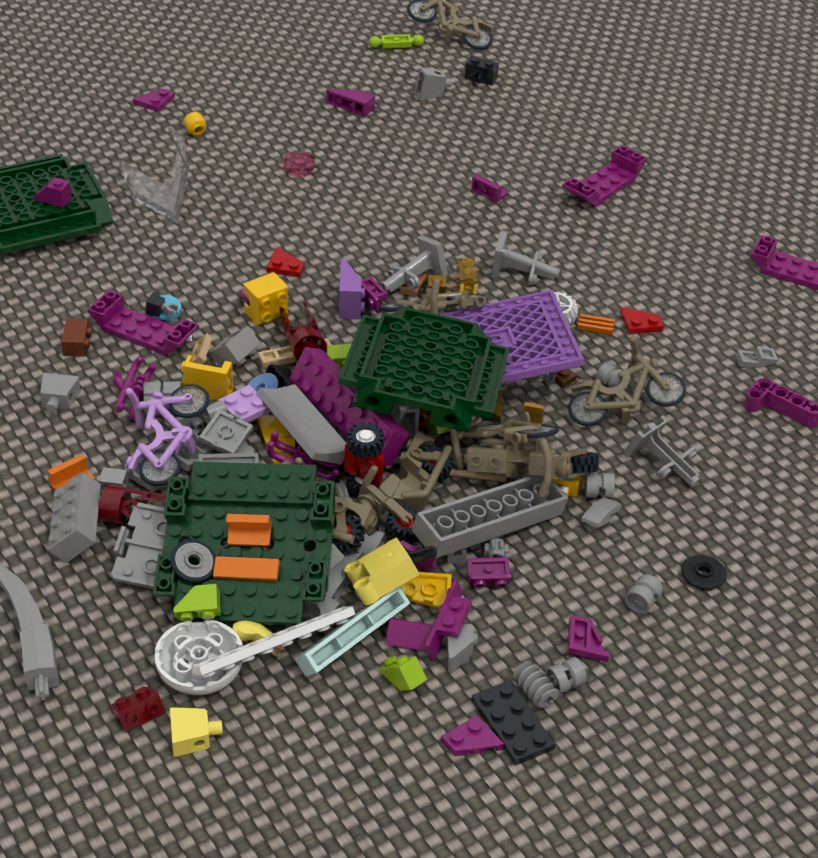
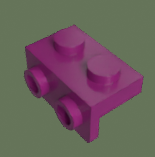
[467,557,512,587]

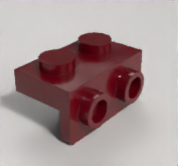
[109,687,165,732]

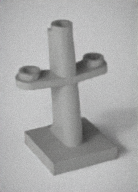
[491,231,560,286]
[380,235,448,292]
[624,415,700,487]

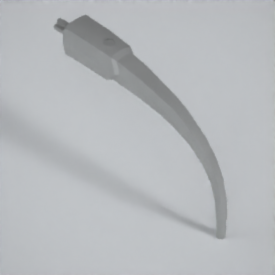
[0,564,59,700]

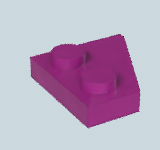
[133,88,175,112]
[567,615,610,662]
[441,715,504,756]

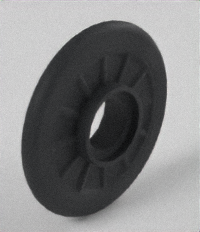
[681,555,727,590]

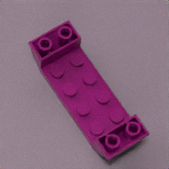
[562,145,647,207]
[751,235,818,290]
[87,290,199,355]

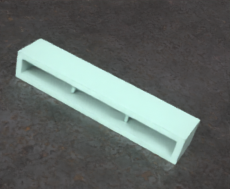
[294,587,410,677]

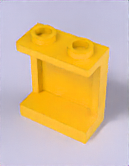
[181,355,233,401]

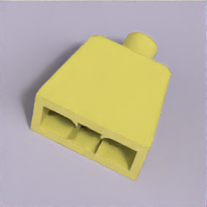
[170,708,223,757]

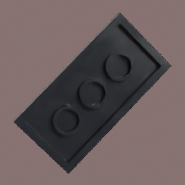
[472,680,555,766]

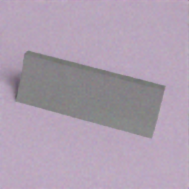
[257,384,346,465]

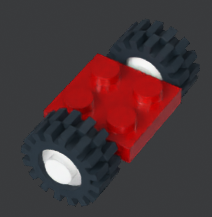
[344,422,384,499]

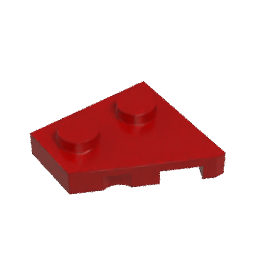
[266,248,305,278]
[620,307,664,335]

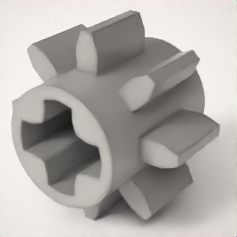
[484,538,509,558]

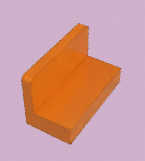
[47,454,95,490]
[226,514,272,547]

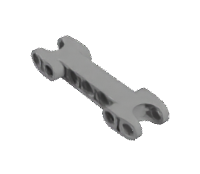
[303,530,386,634]

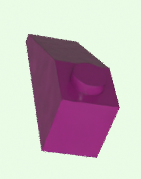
[326,88,375,117]

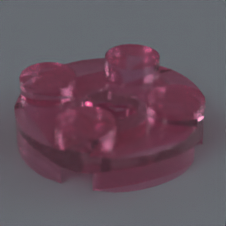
[284,151,315,177]

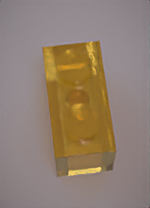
[456,257,478,294]

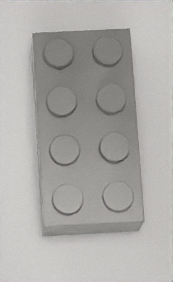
[48,471,101,563]

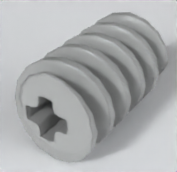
[513,661,560,708]

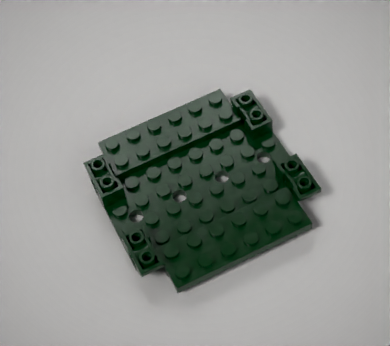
[0,154,113,254]
[338,307,510,432]
[153,461,335,626]

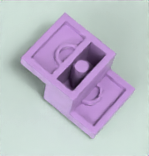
[218,385,271,423]

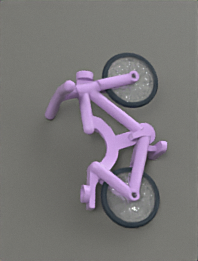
[126,384,209,486]

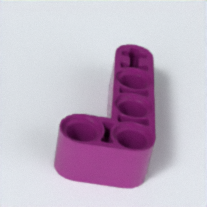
[744,378,818,428]

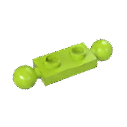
[369,34,424,49]

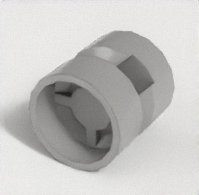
[595,362,623,388]
[584,472,615,498]
[625,574,663,614]
[545,657,587,694]

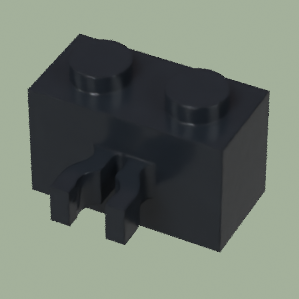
[465,56,499,86]

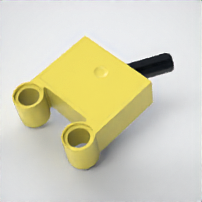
[344,537,437,605]

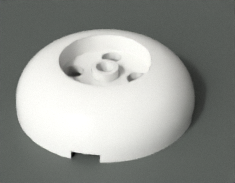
[155,619,243,695]

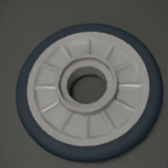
[170,540,216,583]

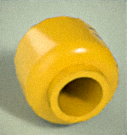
[184,112,207,135]

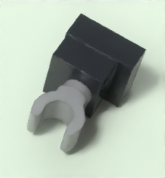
[146,291,178,317]

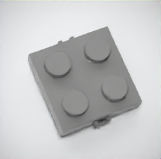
[199,409,253,453]

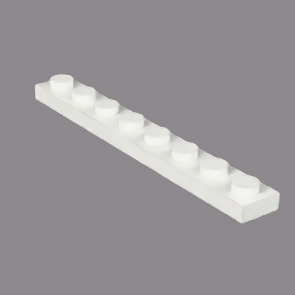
[191,606,355,678]

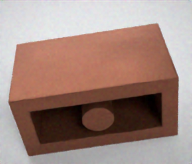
[61,319,92,357]

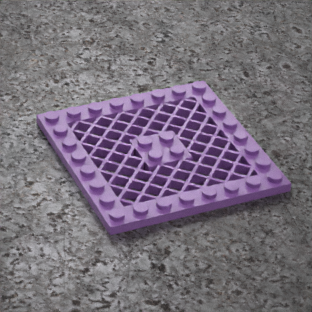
[429,290,585,385]

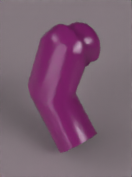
[113,371,124,392]

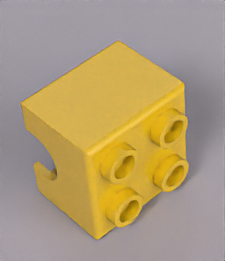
[243,272,288,326]

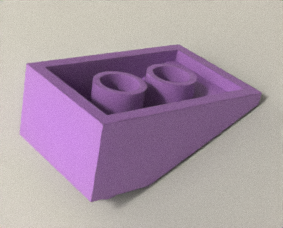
[339,258,365,320]

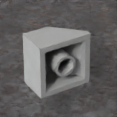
[207,326,261,366]

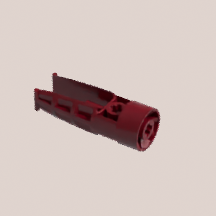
[279,302,327,361]
[98,484,166,526]

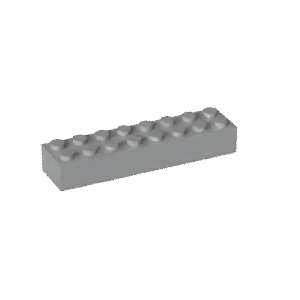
[412,476,568,559]

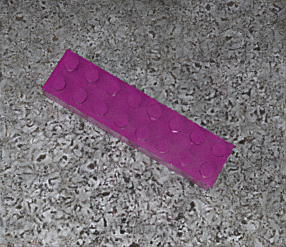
[289,347,410,466]

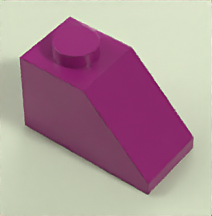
[33,178,72,207]

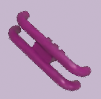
[115,356,157,420]
[266,431,343,481]

